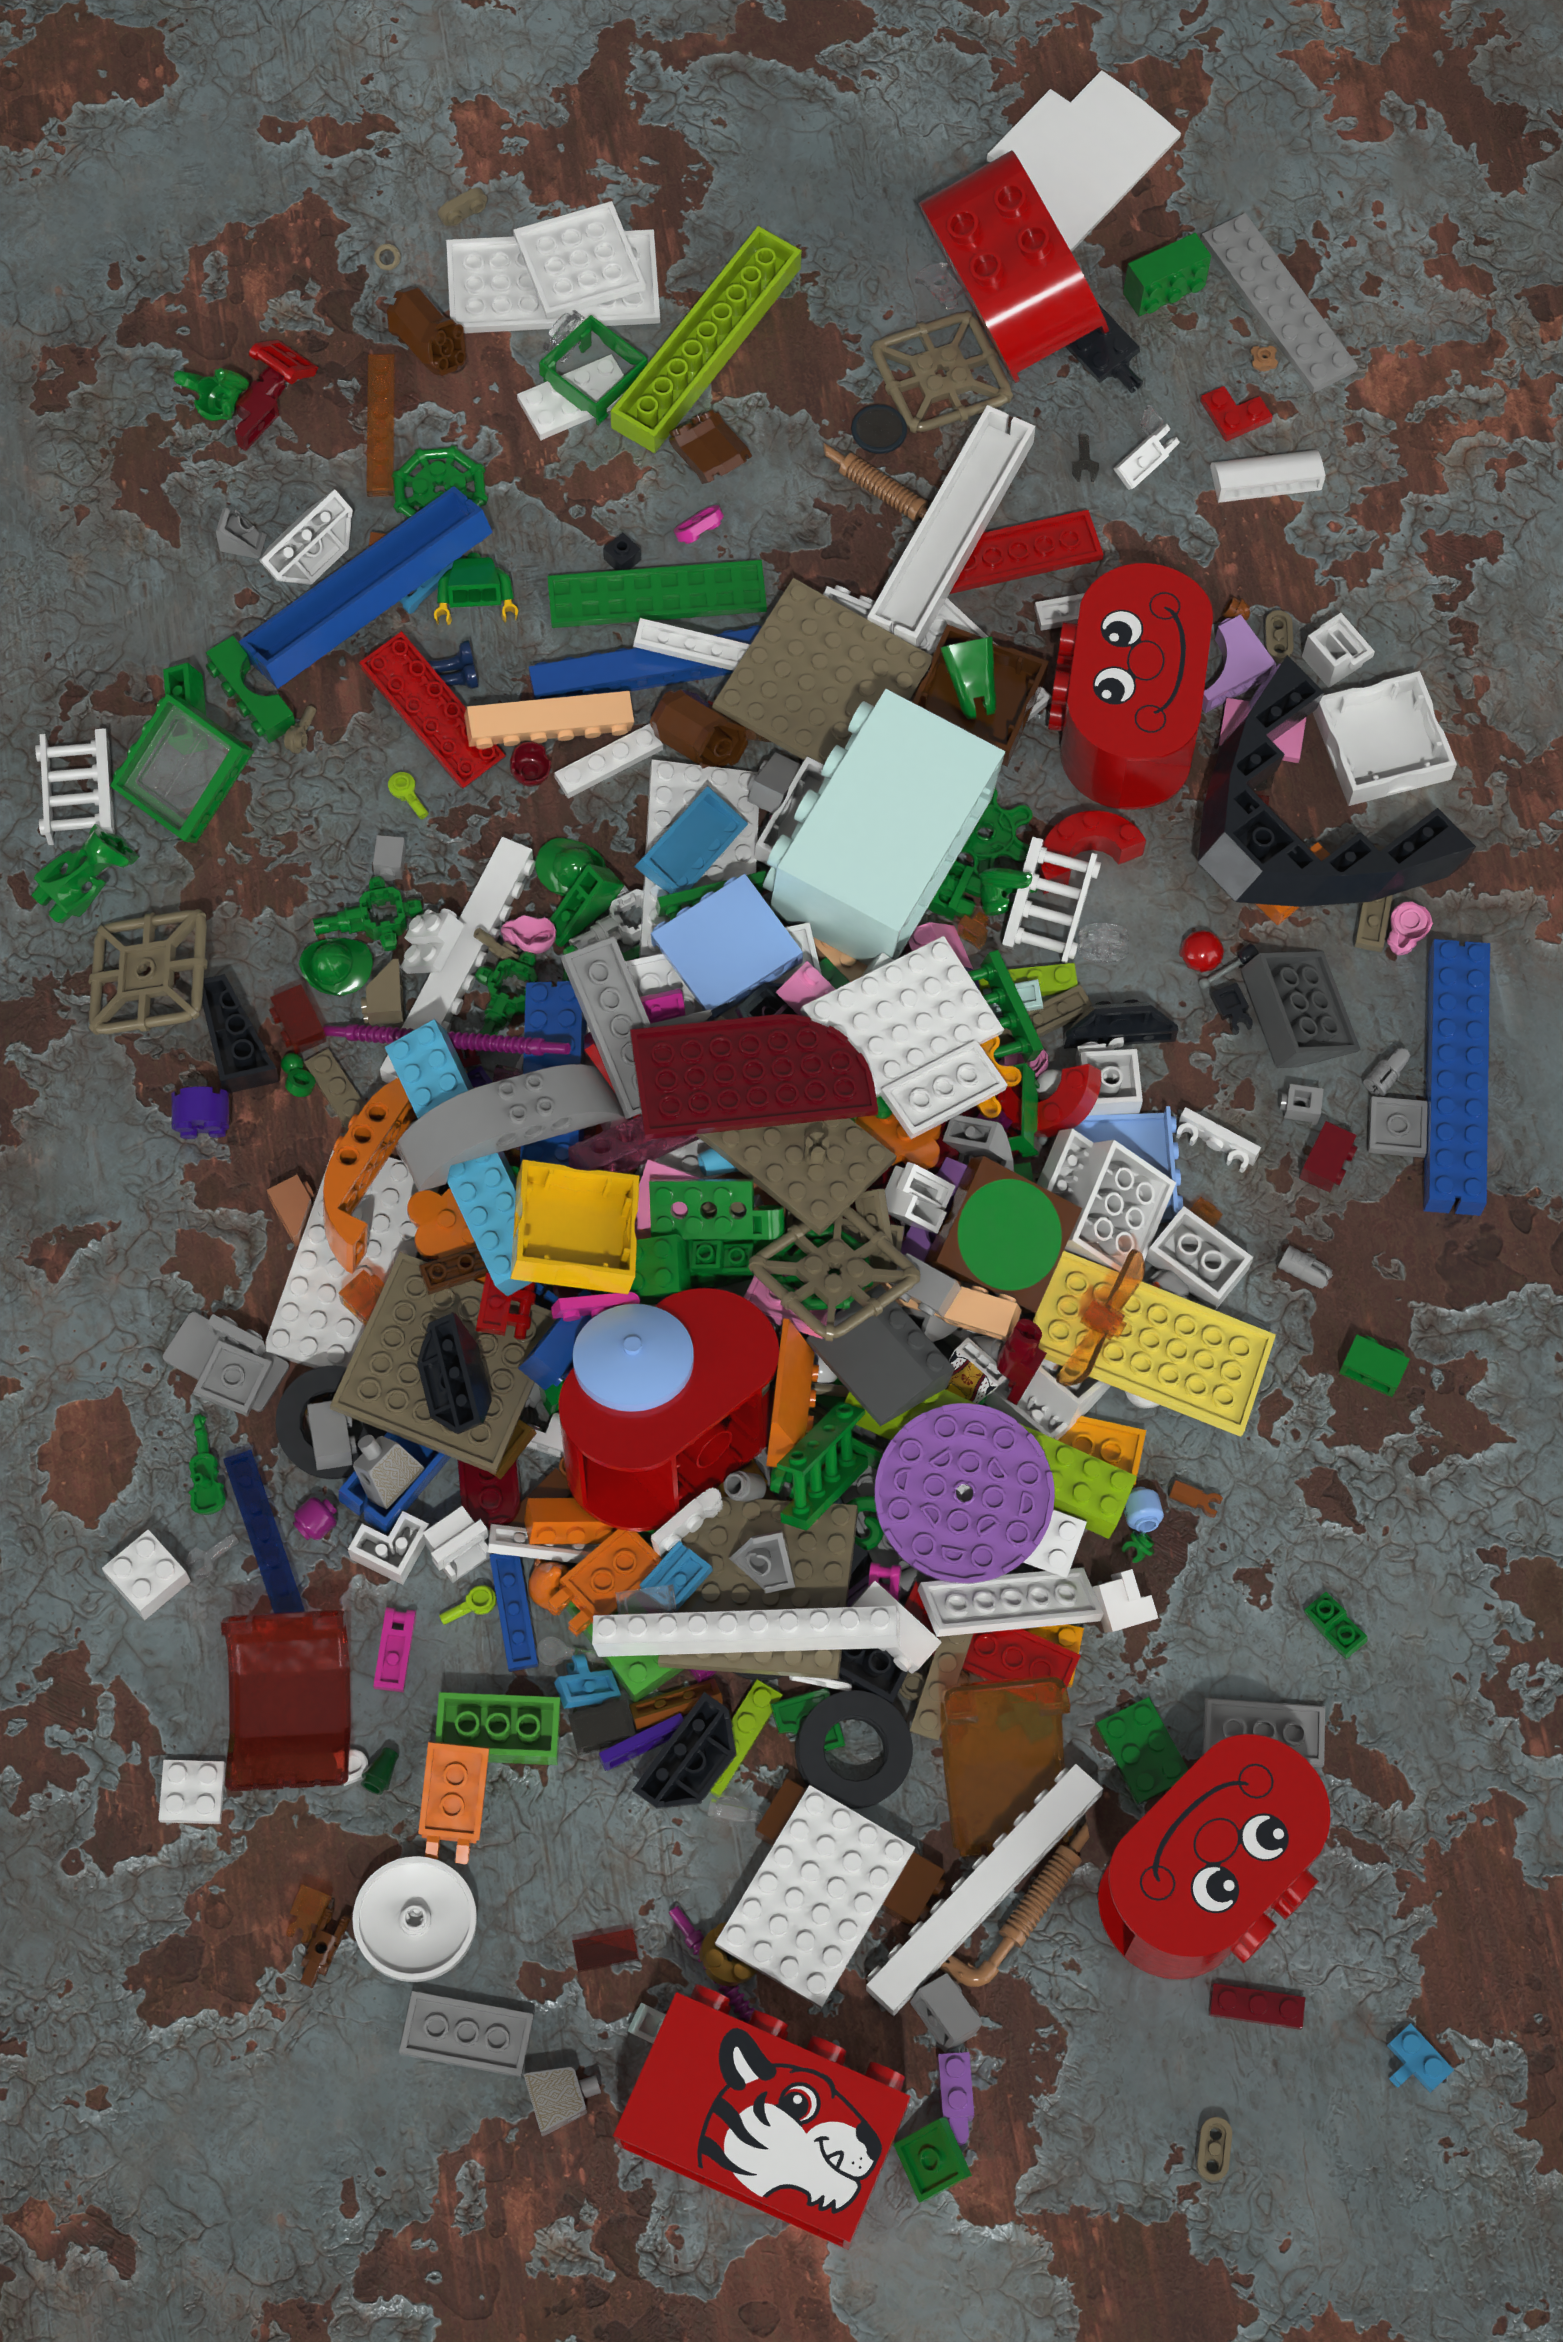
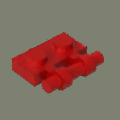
[476,1273,536,1340]

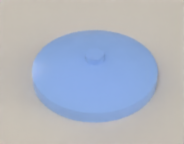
[573,1304,694,1412]

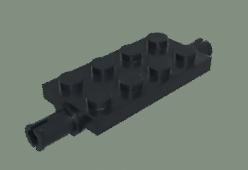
[1065,302,1143,393]

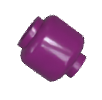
[293,1497,337,1541]

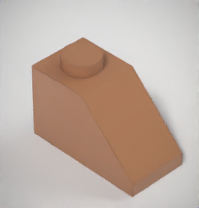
[266,1175,314,1247]

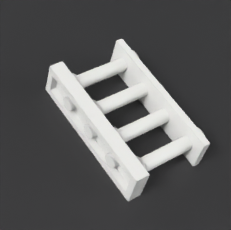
[35,728,115,845]
[1002,837,1101,964]

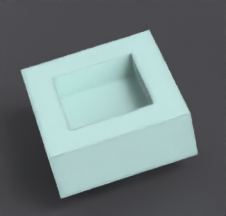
[627,2003,666,2044]

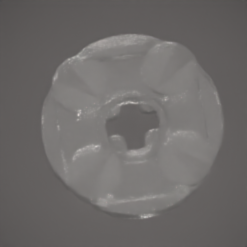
[543,310,586,363]

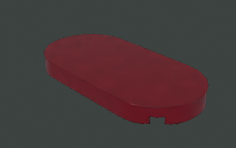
[457,1459,521,1531]

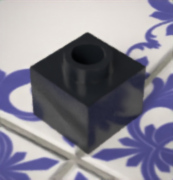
[603,532,641,571]

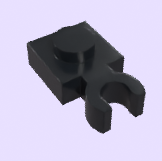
[1210,983,1253,1035]

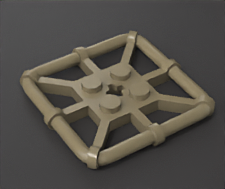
[871,311,1013,434]
[88,909,208,1035]
[748,1207,921,1342]

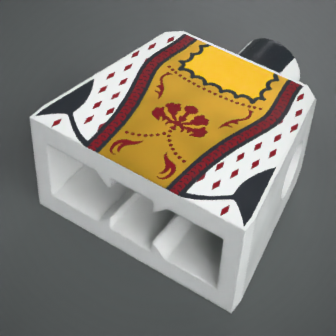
[945,1337,1007,1404]

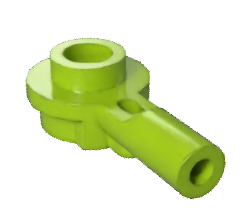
[388,772,429,820]
[439,1585,497,1625]

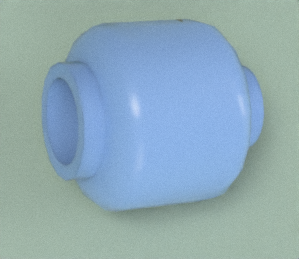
[1124,1487,1164,1533]

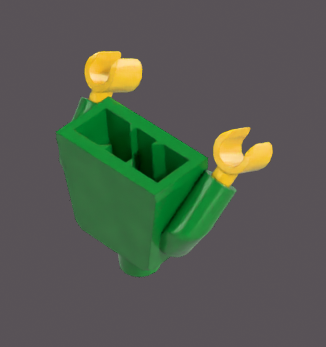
[434,552,518,625]

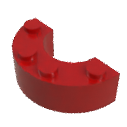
[1038,810,1146,894]
[995,1064,1101,1137]

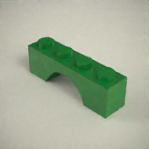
[206,636,295,743]

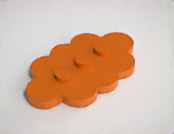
[856,1113,941,1170]
[407,1188,486,1284]

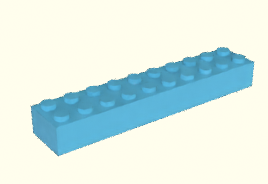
[385,1019,532,1296]

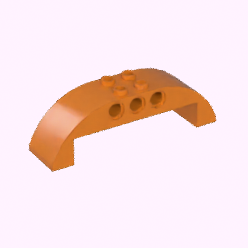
[323,1071,467,1274]

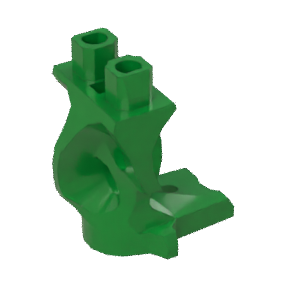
[31,824,140,924]

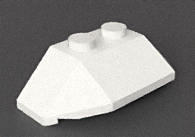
[259,489,353,585]

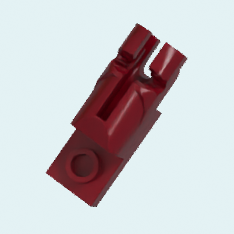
[235,367,287,451]
[997,1319,1047,1405]

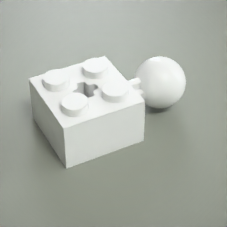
[1036,1049,1143,1116]

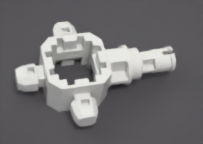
[569,886,643,949]

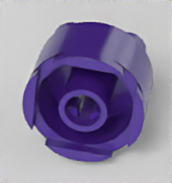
[171,1087,229,1139]

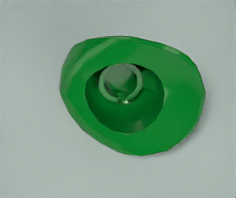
[535,838,605,896]
[299,938,373,996]

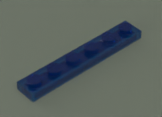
[223,1449,306,1624]

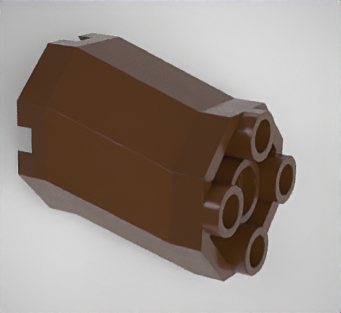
[387,286,466,376]
[668,409,752,484]
[650,689,748,769]

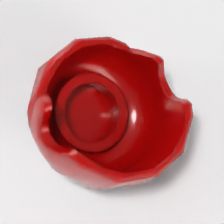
[1179,930,1224,973]

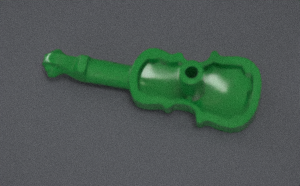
[188,1414,226,1515]

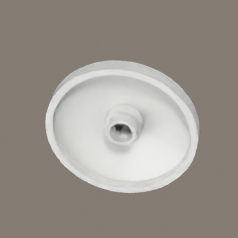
[353,1856,477,1982]

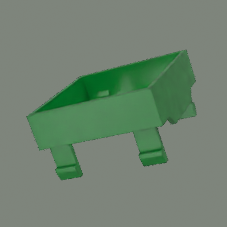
[539,315,648,426]
[958,1063,1040,1159]

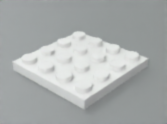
[513,201,646,319]

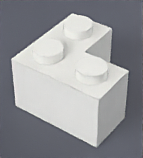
[348,1511,430,1585]

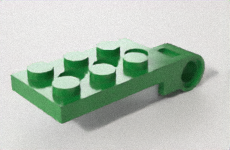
[649,1179,785,1240]

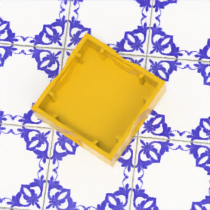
[510,1160,639,1294]

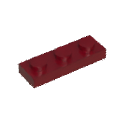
[1209,1983,1306,2030]

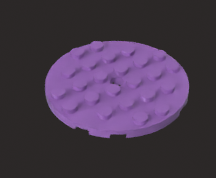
[874,1403,1055,1584]

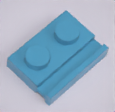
[639,1541,713,1613]

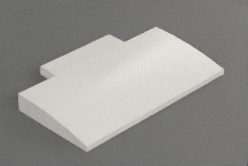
[987,70,1181,252]

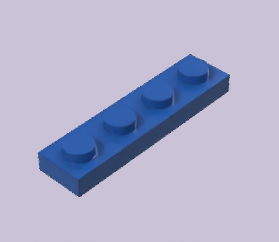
[489,1554,538,1672]

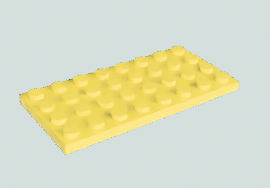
[1032,1251,1276,1437]

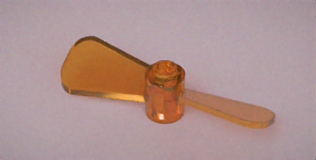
[1056,1249,1145,1387]

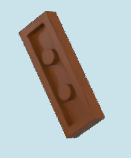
[629,1678,723,1729]

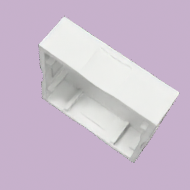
[1313,671,1457,806]

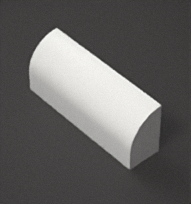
[1210,450,1326,503]

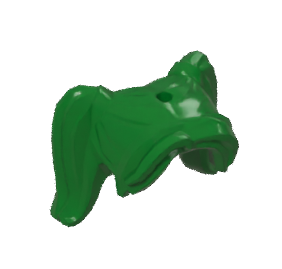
[173,368,249,421]
[979,868,1038,916]

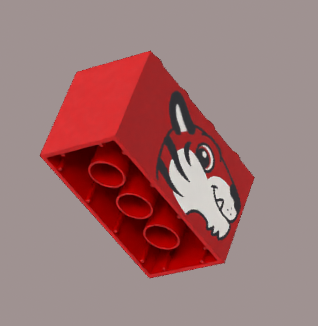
[613,1984,911,2250]

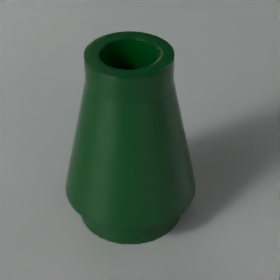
[361,1747,399,1795]

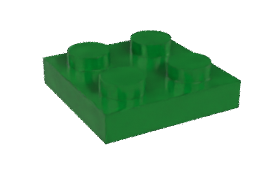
[893,2117,972,2203]

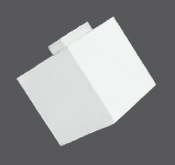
[1302,613,1375,688]
[885,1162,955,1234]
[423,1506,491,1583]
[1092,1569,1158,1633]

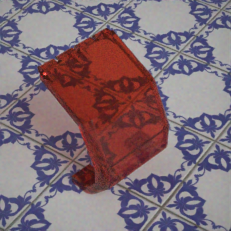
[221,1610,351,1792]

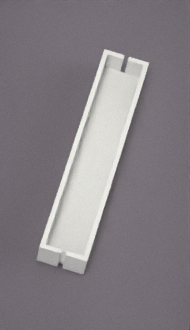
[867,405,1035,648]

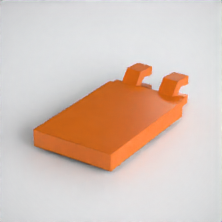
[548,1529,662,1637]
[418,1741,490,1864]

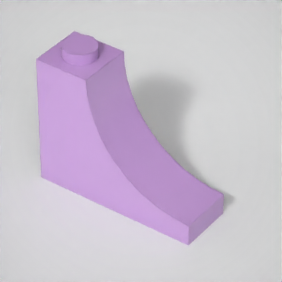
[1202,615,1276,713]

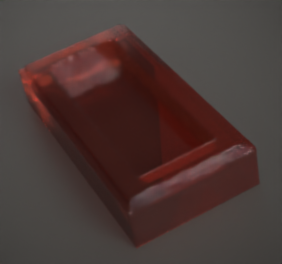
[572,1928,639,1973]

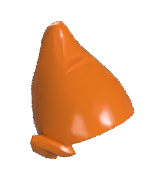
[528,1558,570,1616]

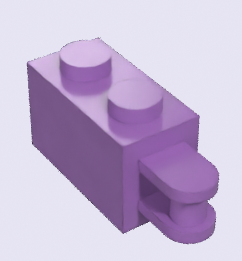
[936,2052,974,2146]

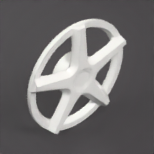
[789,1676,852,1691]

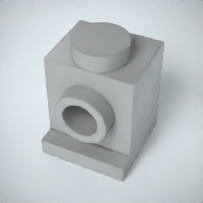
[1279,1084,1324,1125]

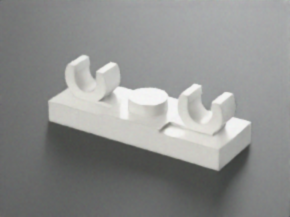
[1176,1107,1261,1173]

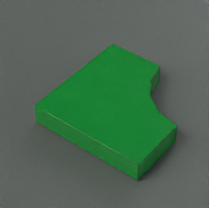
[770,1688,845,1752]

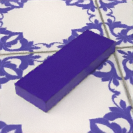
[599,1713,684,1771]

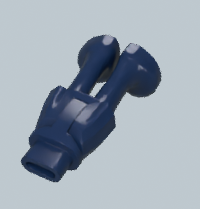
[427,640,478,689]

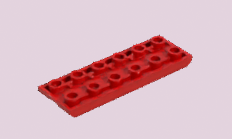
[359,631,506,789]

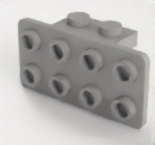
[163,1312,289,1412]

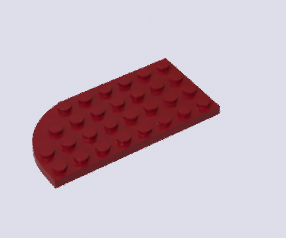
[630,1014,878,1140]

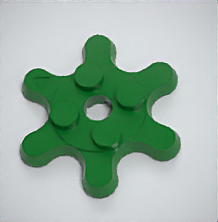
[960,788,1033,878]

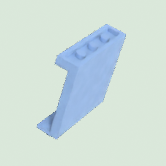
[651,874,803,1021]
[1074,1106,1183,1223]

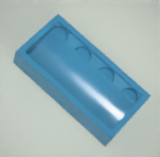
[634,786,748,894]

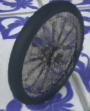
[851,405,907,454]

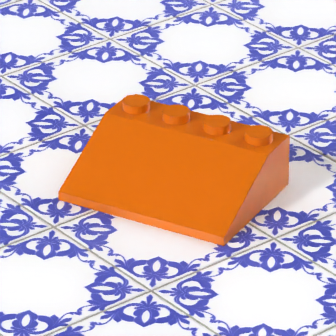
[766,1318,819,1467]

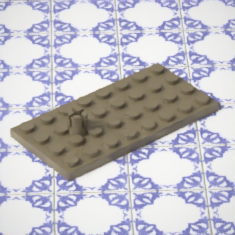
[695,1016,896,1236]

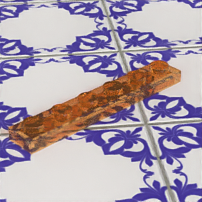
[367,354,395,497]

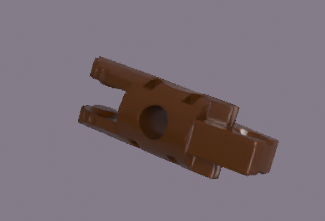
[300,1907,352,1988]

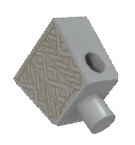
[353,1435,425,1509]
[523,2067,601,2136]

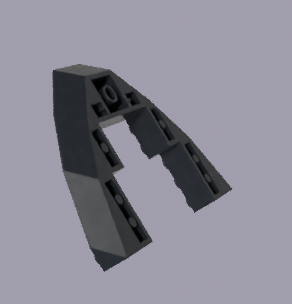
[1197,655,1476,907]

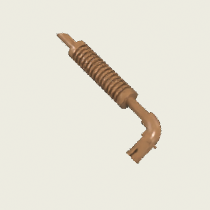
[823,442,928,522]
[939,1821,1090,1987]

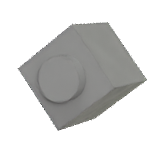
[373,835,406,881]

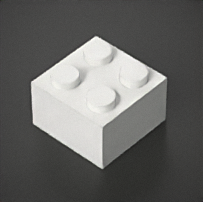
[102,1530,191,1620]

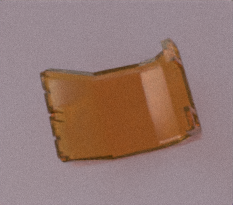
[940,1675,1073,1857]

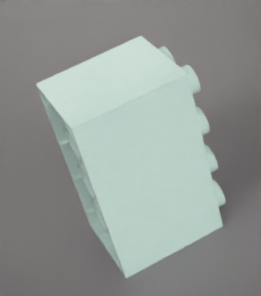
[763,689,1005,966]

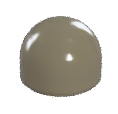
[374,243,401,270]

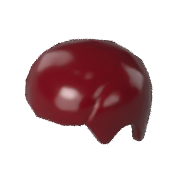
[510,741,551,787]

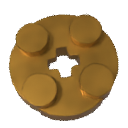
[699,1922,757,1987]

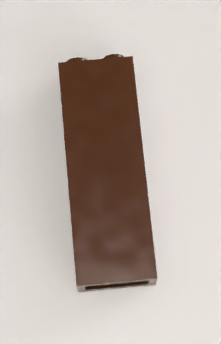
[755,1778,947,1928]

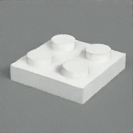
[159,1760,226,1824]

